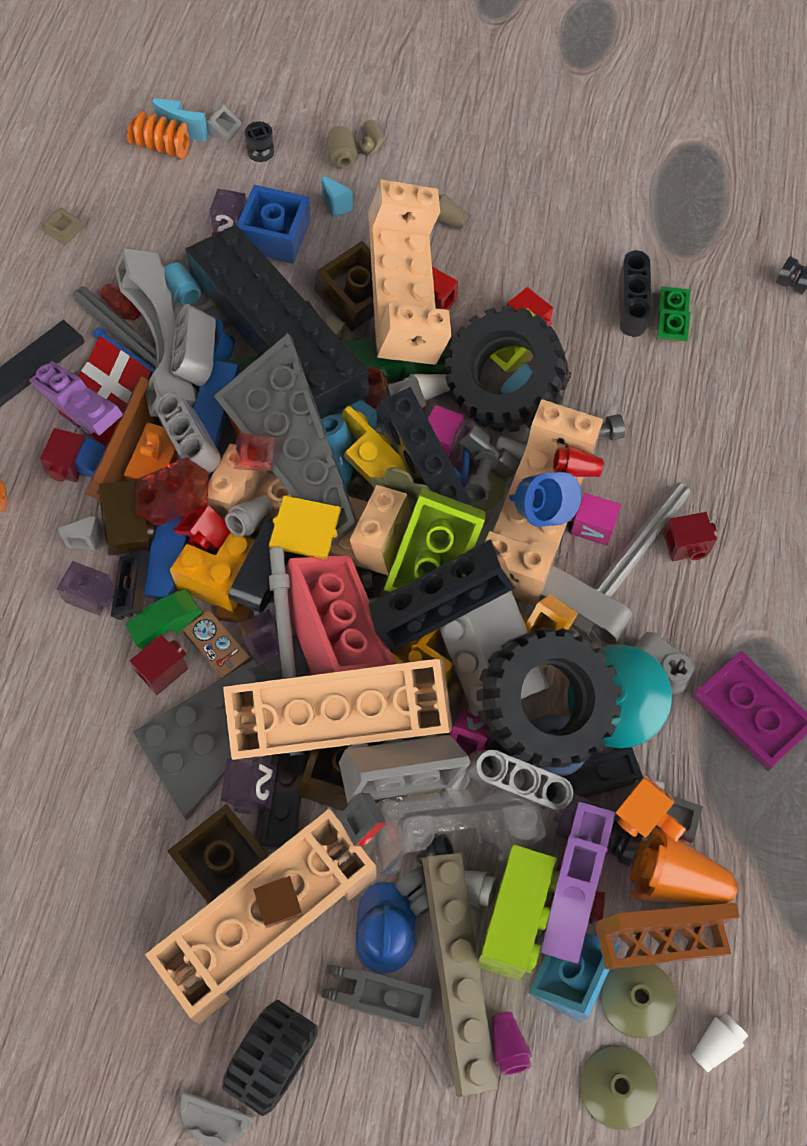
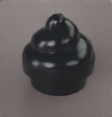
[416,833,455,865]

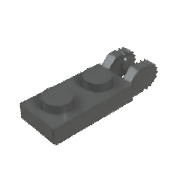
[322,965,433,1030]

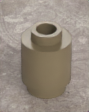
[326,126,358,169]

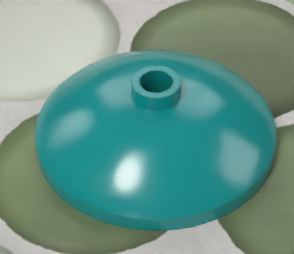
[568,645,672,748]

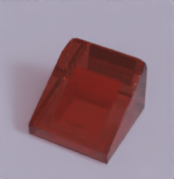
[234,433,275,471]

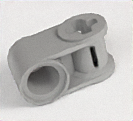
[634,632,693,694]

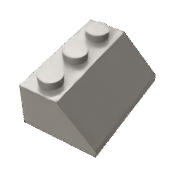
[439,591,549,716]
[339,734,470,804]

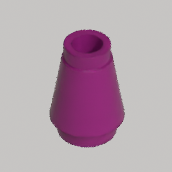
[491,1012,532,1075]

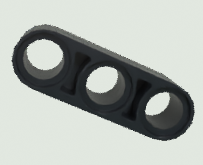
[619,250,652,337]
[229,515,294,613]

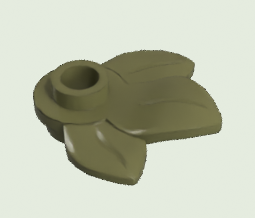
[369,467,430,512]

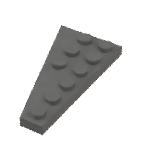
[214,333,358,546]
[133,634,310,821]

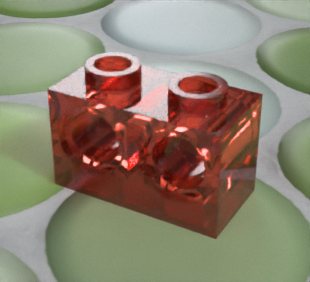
[135,457,208,526]

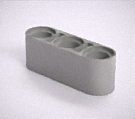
[171,304,216,386]
[155,391,221,475]
[467,749,573,810]

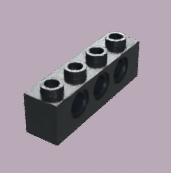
[378,387,471,505]
[368,539,515,652]

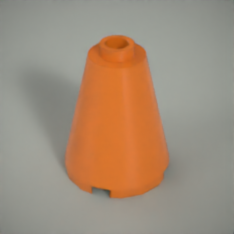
[629,827,738,906]

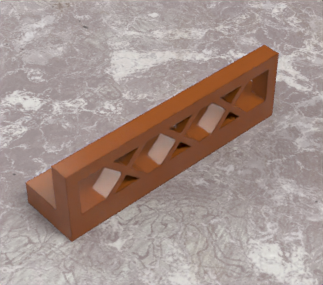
[84,376,156,501]
[595,903,740,970]

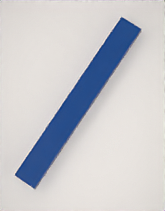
[144,361,241,600]

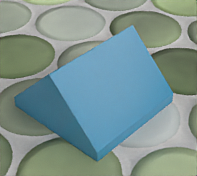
[528,933,620,1023]

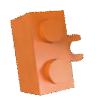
[124,423,179,500]
[616,774,686,841]

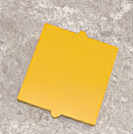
[269,495,341,560]

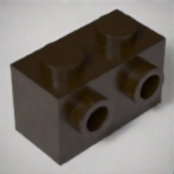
[99,479,154,556]

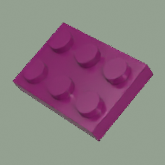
[692,650,807,771]

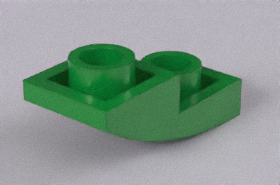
[657,286,691,342]
[125,589,202,650]

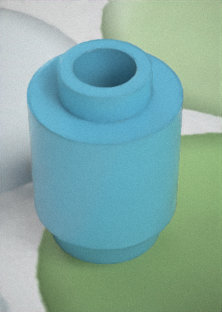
[164,262,201,306]

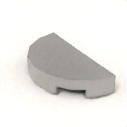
[178,1090,256,1146]

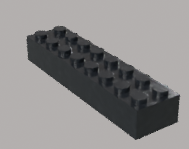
[185,224,369,419]

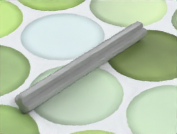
[594,483,690,597]

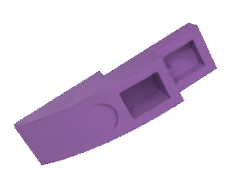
[29,361,123,435]
[541,802,616,964]

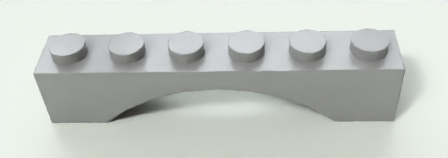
[115,249,197,417]

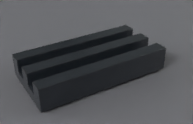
[111,549,150,620]

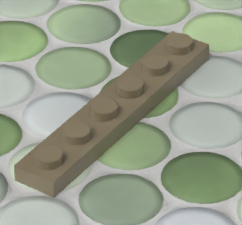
[422,853,498,1097]

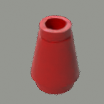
[553,445,604,477]

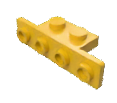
[341,405,414,484]

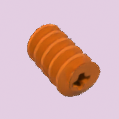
[127,110,190,160]

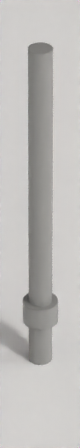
[269,547,304,756]

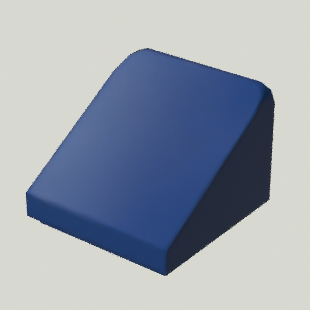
[75,438,106,477]

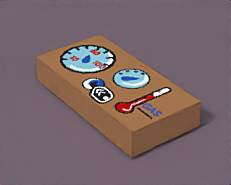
[183,610,251,678]

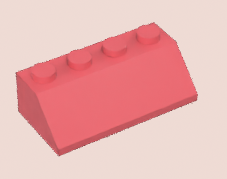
[285,555,396,675]

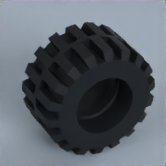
[222,999,318,1117]

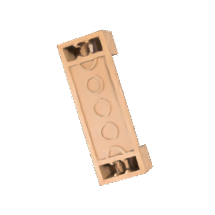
[368,179,451,365]
[485,399,603,605]
[201,443,412,576]
[223,659,452,760]
[145,808,377,1024]

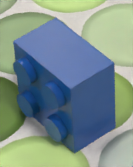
[237,184,311,264]

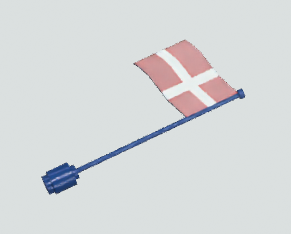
[58,327,274,473]

